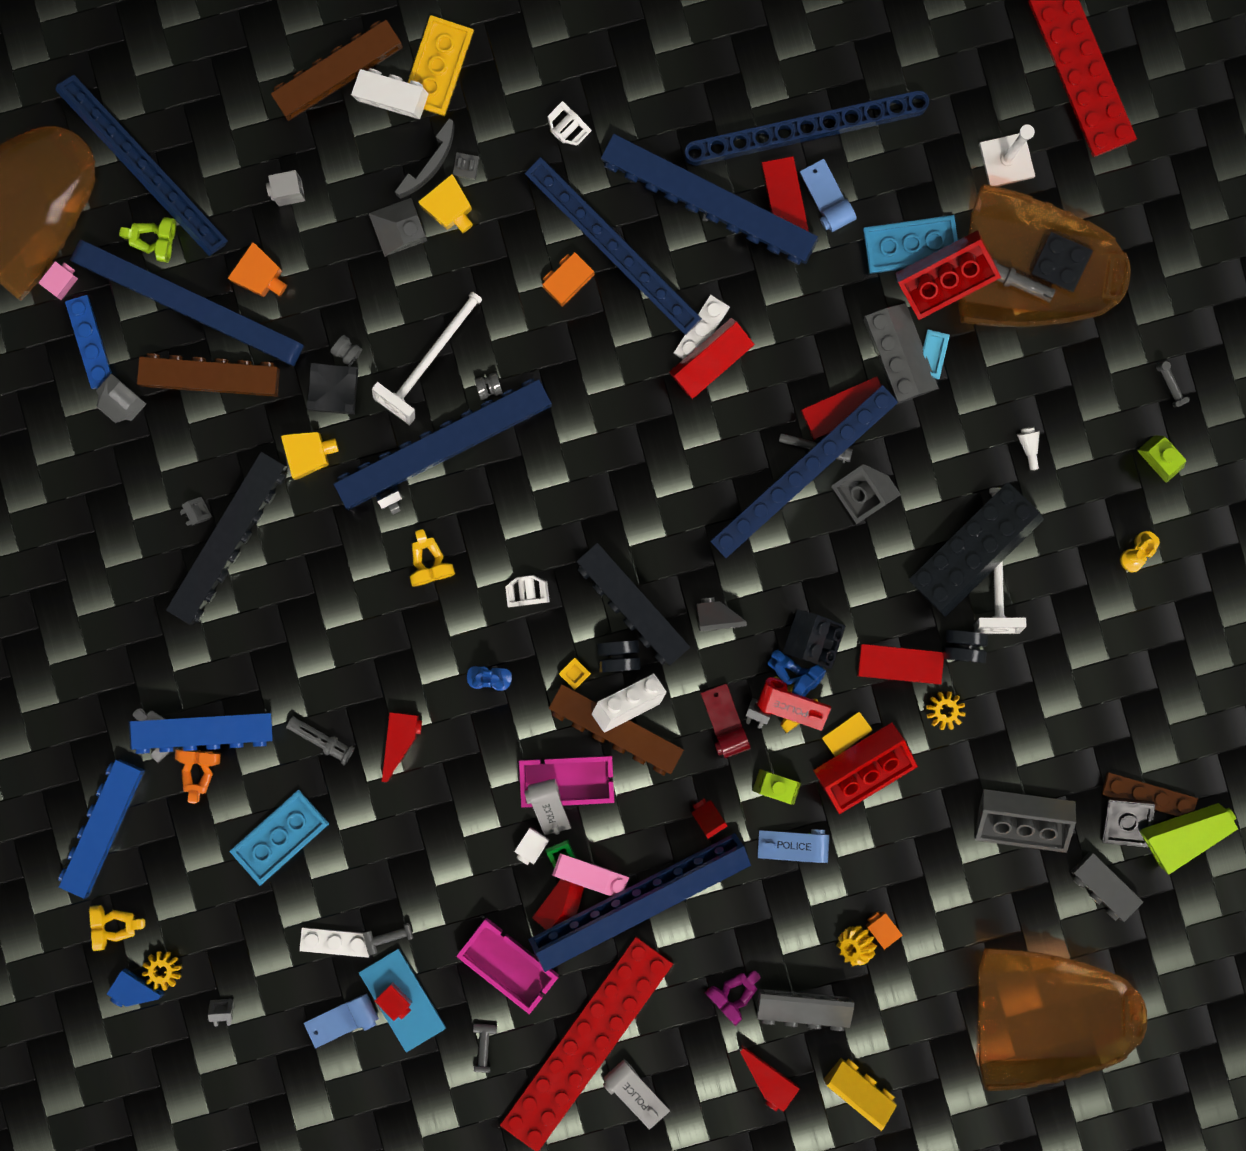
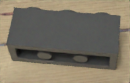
[1070,852,1143,922]

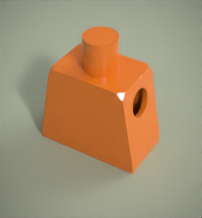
[228,243,287,297]

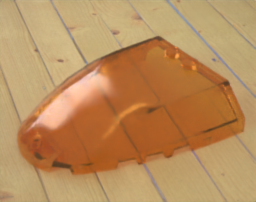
[0,126,96,301]
[959,184,1131,327]
[979,948,1147,1091]

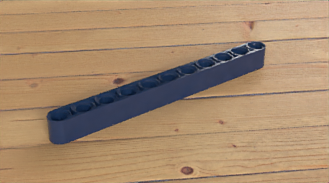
[685,91,929,166]
[70,239,304,366]

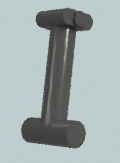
[1156,361,1190,407]
[362,923,413,955]
[473,1023,497,1073]

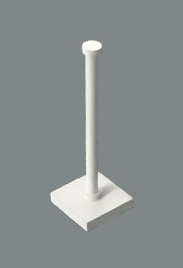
[979,125,1035,188]
[372,292,482,426]
[974,488,1026,634]

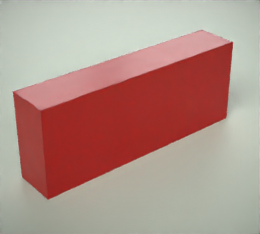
[761,156,809,232]
[669,318,755,399]
[801,376,881,440]
[857,644,944,685]

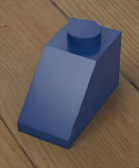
[107,968,164,1007]

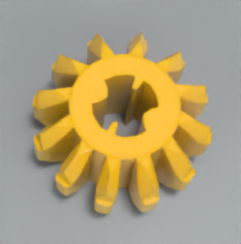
[926,691,965,730]
[836,925,877,966]
[142,951,182,991]

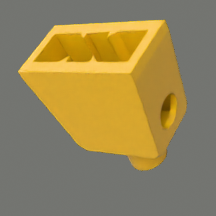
[418,175,473,233]
[281,432,339,480]

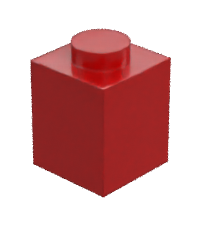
[375,983,412,1021]

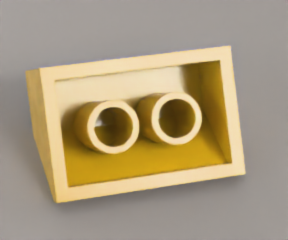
[824,1058,897,1131]

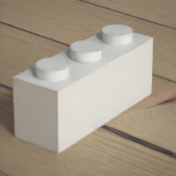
[351,68,429,119]
[592,674,667,733]

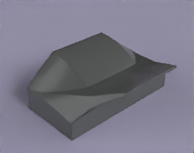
[96,373,147,423]

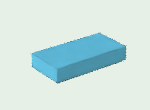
[923,330,950,380]

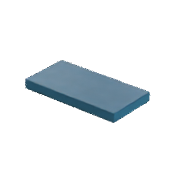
[863,215,958,274]
[229,790,329,886]
[359,948,446,1052]

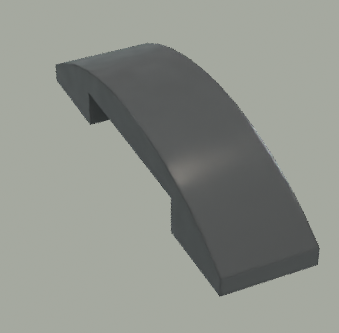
[395,118,454,199]

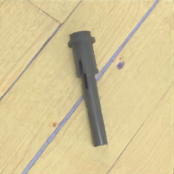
[779,433,853,463]

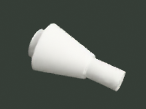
[1017,427,1040,470]

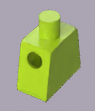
[1137,435,1186,483]
[752,769,801,805]

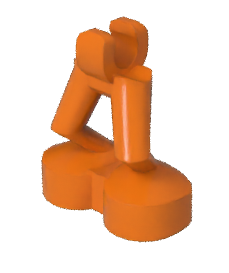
[175,748,221,804]

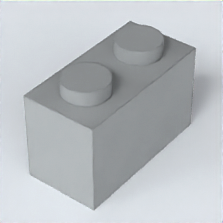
[266,170,306,206]

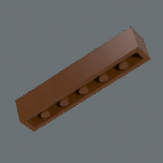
[271,20,403,121]
[137,354,280,397]
[549,684,684,776]

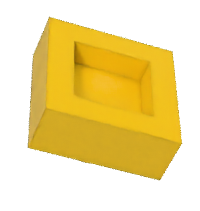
[559,658,591,690]

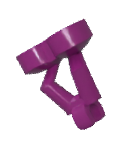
[705,971,761,1026]

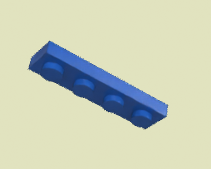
[65,295,112,389]

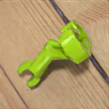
[119,217,176,263]

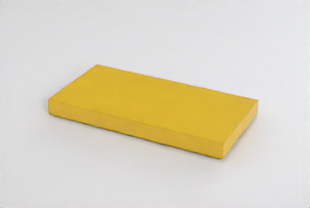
[407,15,474,116]

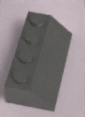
[863,303,939,405]
[975,789,1076,853]
[756,989,854,1031]

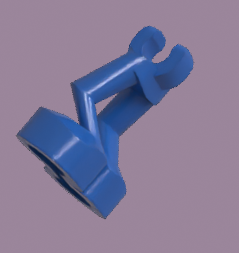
[768,650,826,697]
[467,666,512,691]

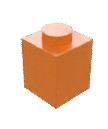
[866,911,903,950]

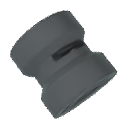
[330,335,363,366]
[474,372,503,400]

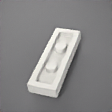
[674,295,730,359]
[300,927,370,958]

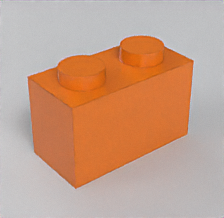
[542,252,595,307]

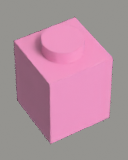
[39,261,78,300]

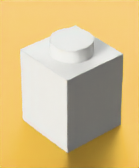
[514,827,549,865]

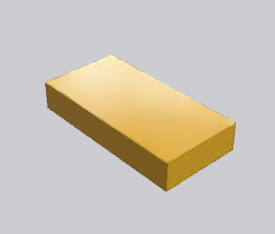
[822,712,873,757]

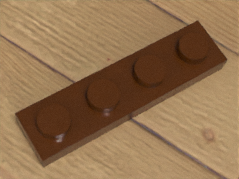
[1101,772,1198,817]

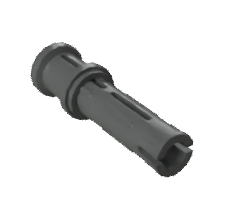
[993,259,1055,303]
[286,716,355,765]

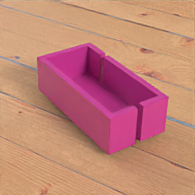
[519,755,615,808]
[456,917,559,1015]

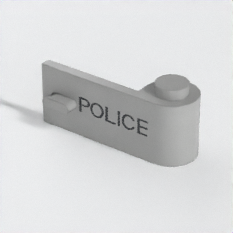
[524,779,571,835]
[603,1059,670,1130]

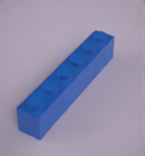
[129,713,272,754]
[58,759,145,899]

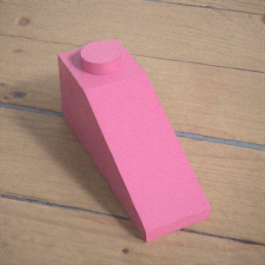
[552,853,629,896]

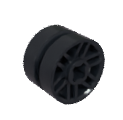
[944,630,989,663]
[597,641,641,673]

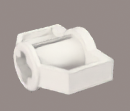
[547,101,592,146]
[505,575,550,607]

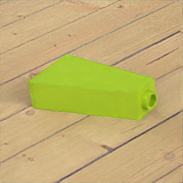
[1139,803,1238,875]

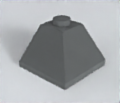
[369,198,427,256]
[832,464,901,524]
[696,598,747,632]

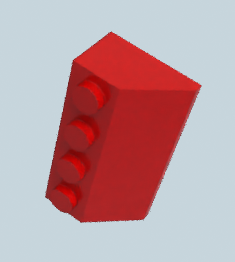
[896,230,1001,320]
[813,723,918,814]

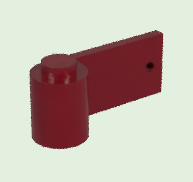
[701,683,751,758]

